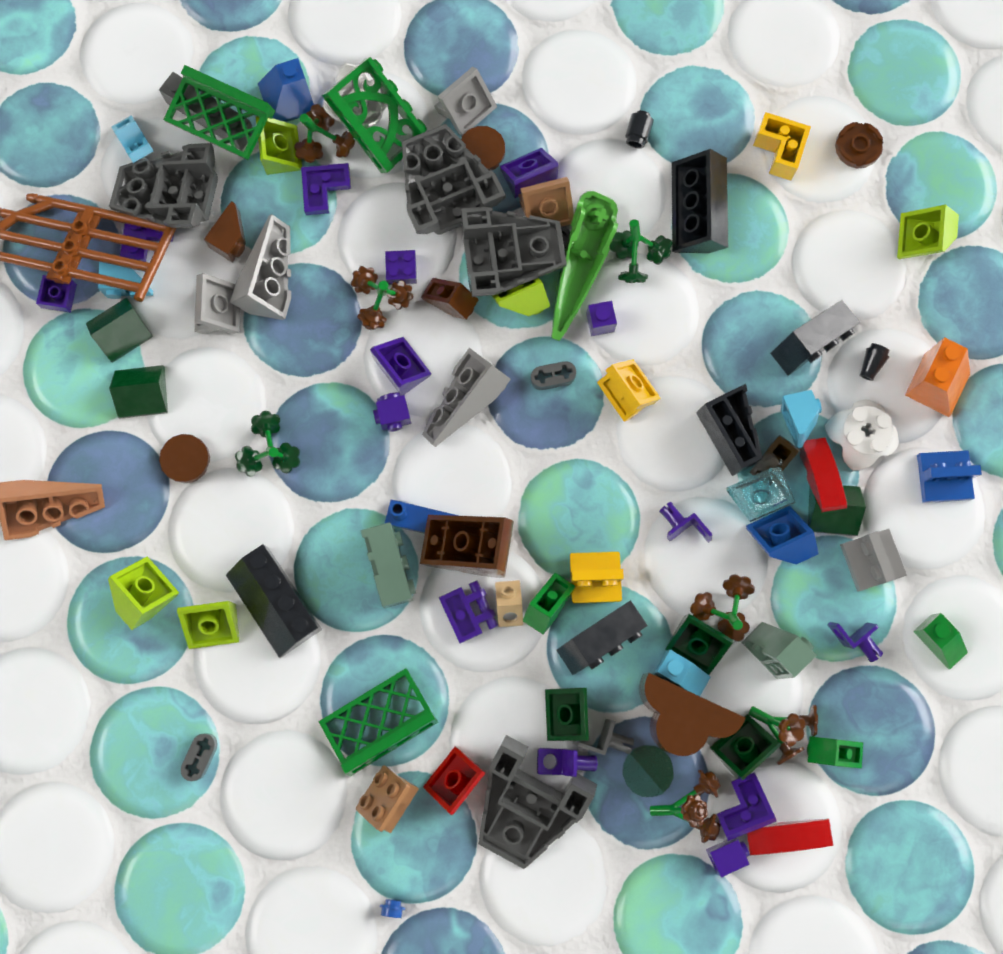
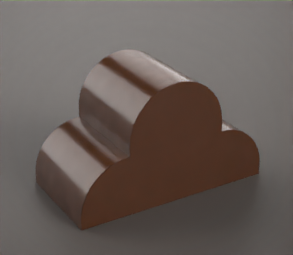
[420,515,514,578]
[639,673,746,756]

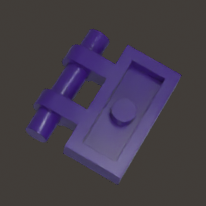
[439,580,499,644]

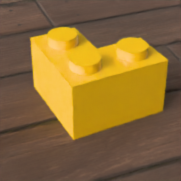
[753,112,811,181]

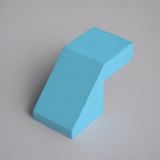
[111,115,153,163]

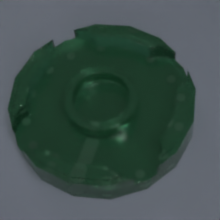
[622,745,674,797]

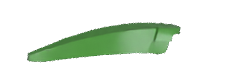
[551,191,618,341]

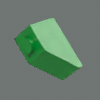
[523,573,576,635]
[913,613,968,669]
[807,736,863,769]

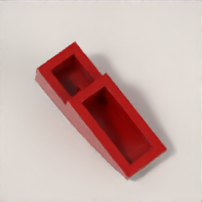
[800,437,847,512]
[747,818,834,856]

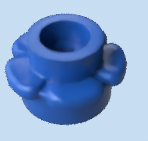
[380,899,405,918]

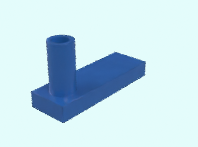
[385,499,459,534]

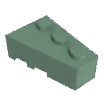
[360,522,416,609]
[741,622,817,679]

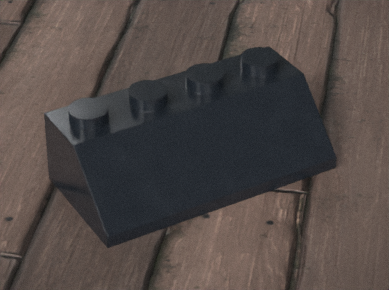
[672,149,728,253]
[226,544,322,658]

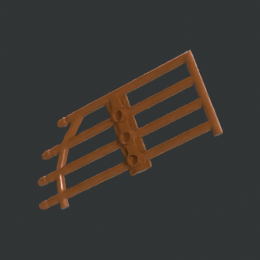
[0,193,176,302]

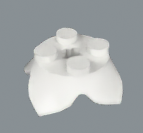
[323,63,387,128]
[825,399,899,471]

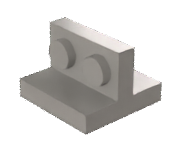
[434,67,497,136]
[194,273,240,334]
[840,529,907,592]

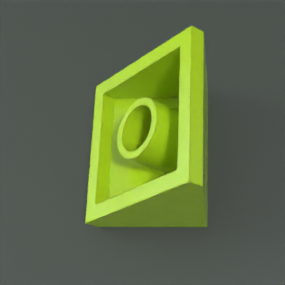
[255,116,302,175]
[177,601,239,649]

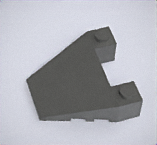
[478,735,597,869]

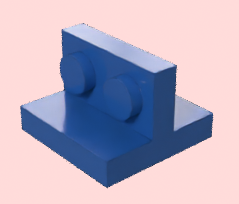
[917,450,982,503]

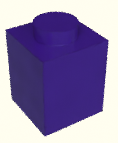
[586,301,617,337]
[706,838,750,878]

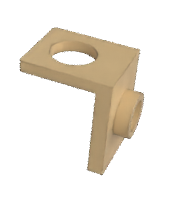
[495,580,523,627]

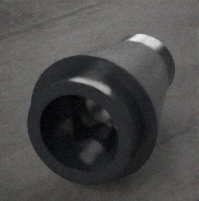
[859,343,890,381]

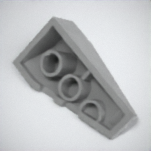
[230,214,291,320]
[422,348,511,447]

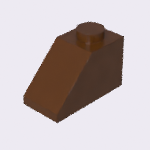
[204,201,246,263]
[421,278,479,320]

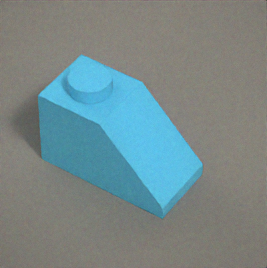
[781,390,822,448]
[654,650,711,696]

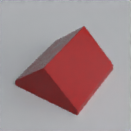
[423,747,486,816]

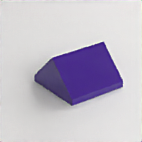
[499,148,559,198]
[370,337,432,396]

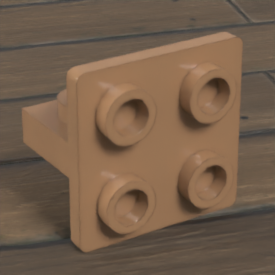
[356,765,419,833]

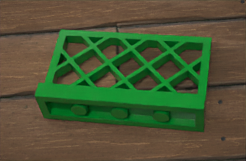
[163,65,275,160]
[318,668,438,777]

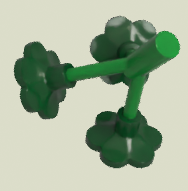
[610,219,672,283]
[235,411,300,477]

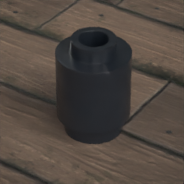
[625,110,654,149]

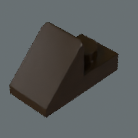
[749,435,800,487]

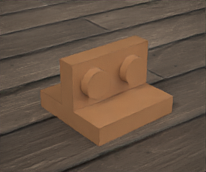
[518,177,574,227]

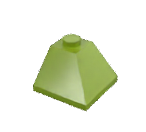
[897,204,959,259]
[491,278,550,317]
[108,556,179,630]

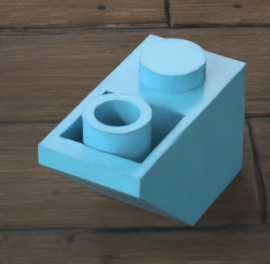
[98,262,153,299]

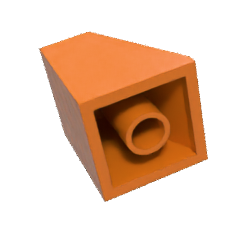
[905,337,970,417]

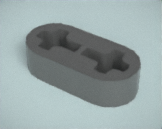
[531,361,576,390]
[181,733,218,781]

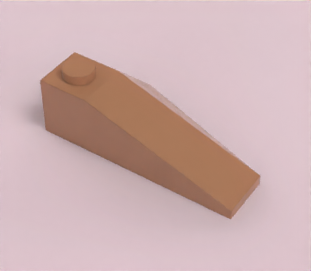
[0,480,105,540]

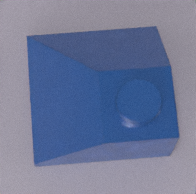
[258,58,314,122]
[746,506,819,565]

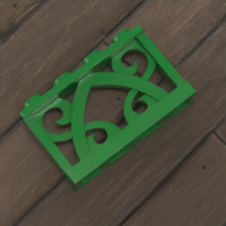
[321,57,427,173]

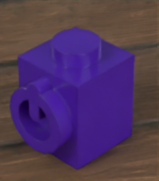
[373,392,412,432]

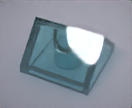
[726,467,795,522]

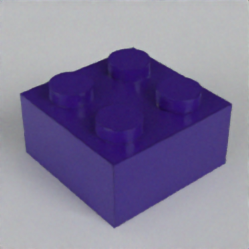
[385,250,417,285]
[36,275,77,313]

